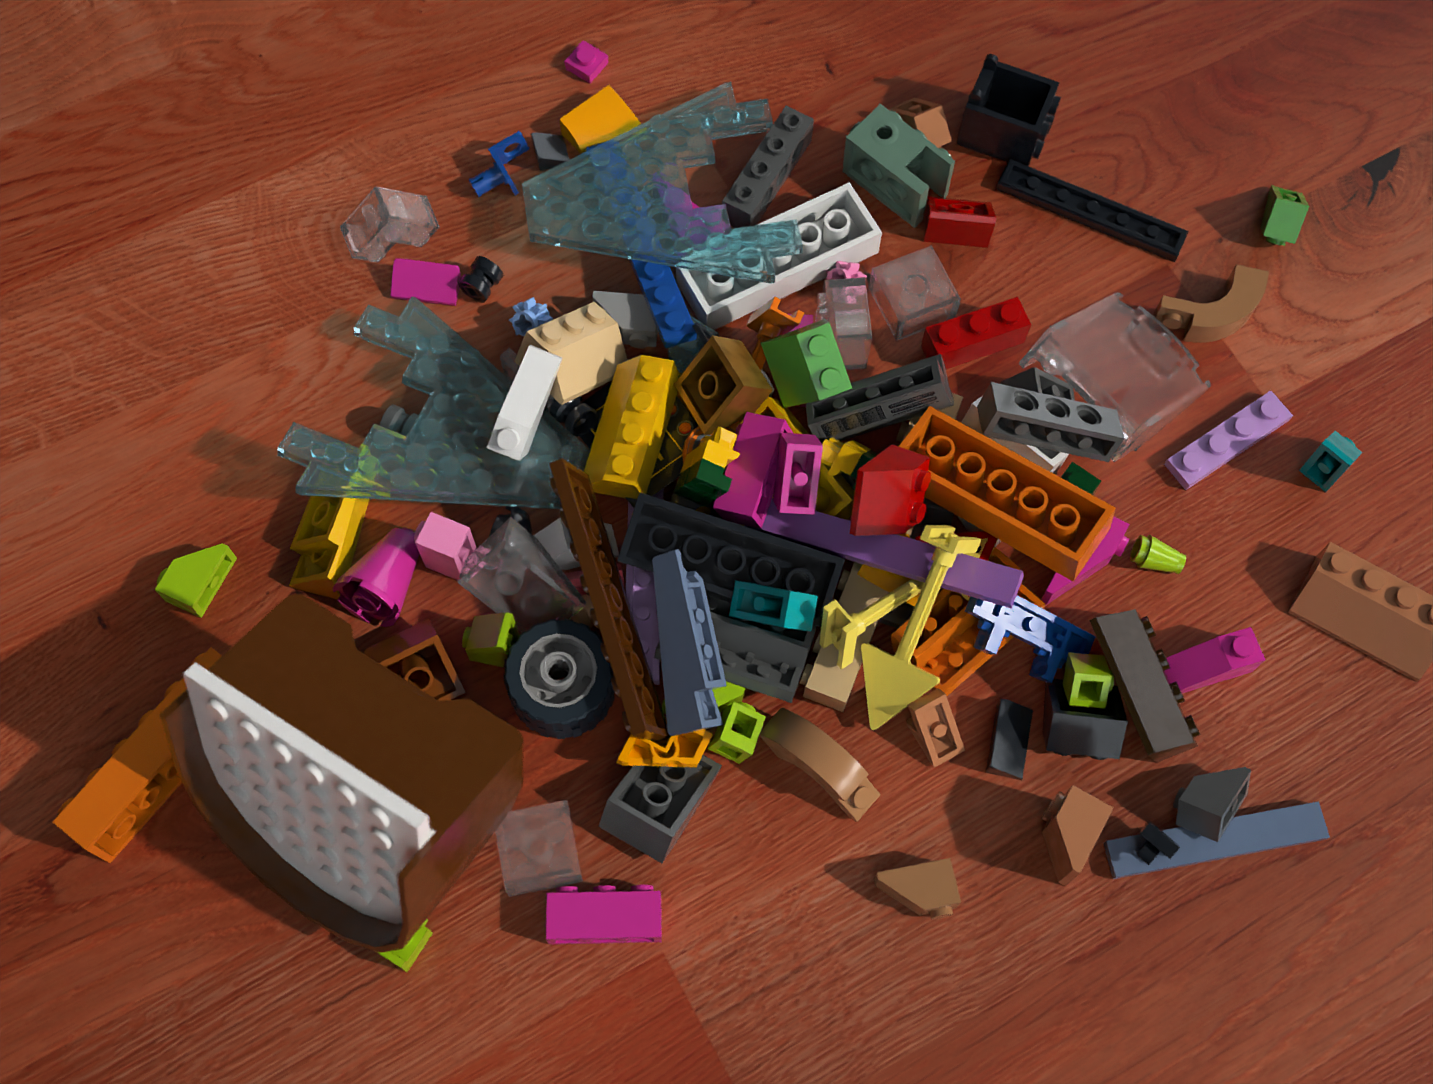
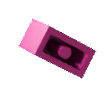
[773,433,823,515]

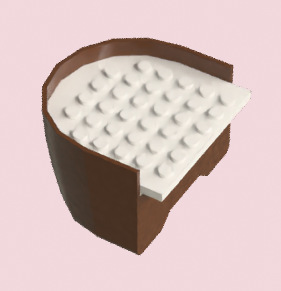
[160,594,523,953]

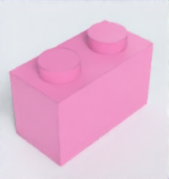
[414,512,478,582]

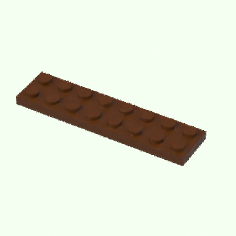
[549,458,671,742]

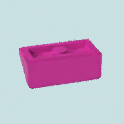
[391,258,462,306]

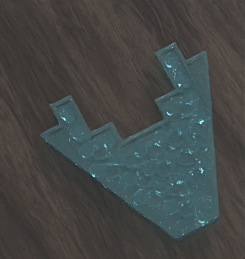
[522,82,803,283]
[277,296,590,509]

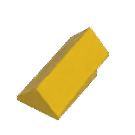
[289,447,377,599]

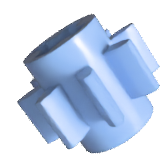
[509,297,553,336]

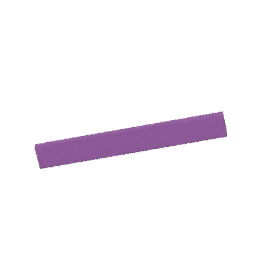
[744,498,1024,608]

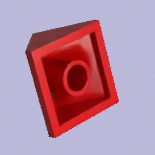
[924,196,996,248]

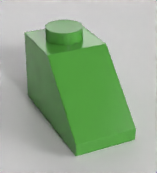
[1260,185,1309,246]

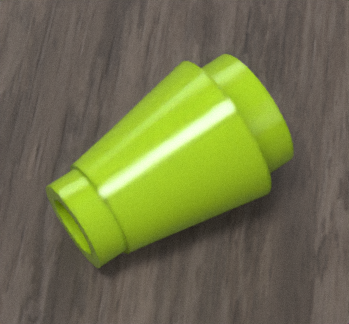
[1130,535,1186,574]

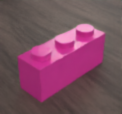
[713,412,793,529]
[546,885,662,944]

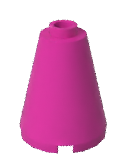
[333,528,420,627]

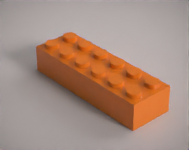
[898,406,1116,582]
[53,647,222,863]

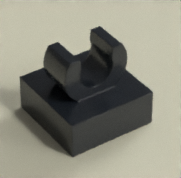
[1136,820,1180,865]

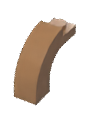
[1153,264,1269,343]
[759,708,881,822]

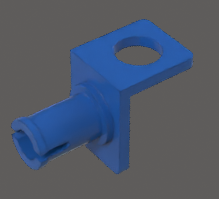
[469,131,529,197]

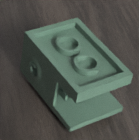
[843,104,955,228]

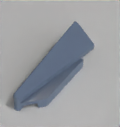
[652,550,727,736]

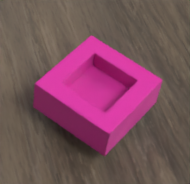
[564,40,608,84]

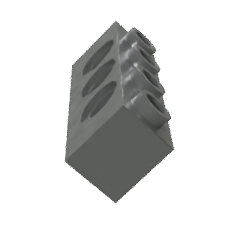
[722,106,814,231]
[977,382,1125,462]

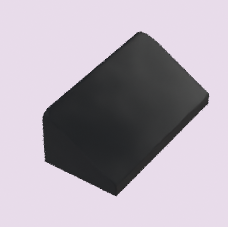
[986,698,1033,780]

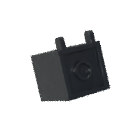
[956,54,1061,166]

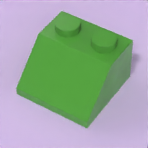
[761,319,853,408]

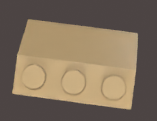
[515,302,627,405]

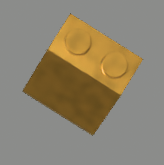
[674,335,773,435]

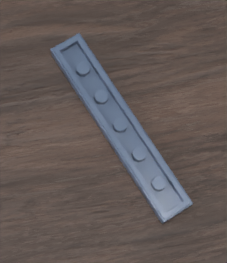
[1103,801,1330,879]

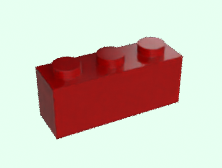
[921,297,1031,369]

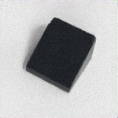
[531,132,571,171]

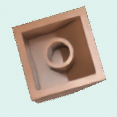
[1041,785,1113,886]

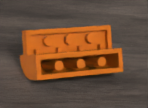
[891,547,1045,696]

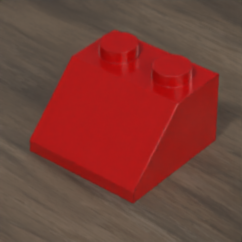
[849,445,931,536]

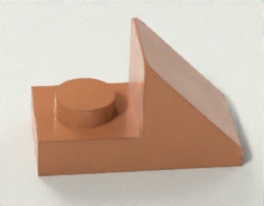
[906,688,965,768]

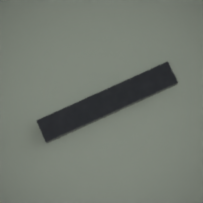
[996,159,1189,262]

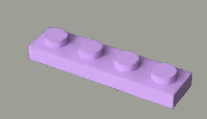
[1164,391,1293,490]

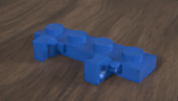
[965,595,1096,683]

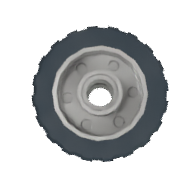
[503,619,615,739]

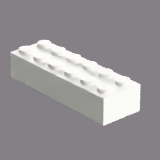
[676,182,882,332]

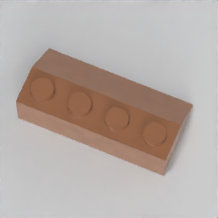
[1288,542,1433,682]

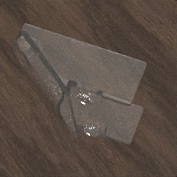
[1018,292,1212,463]

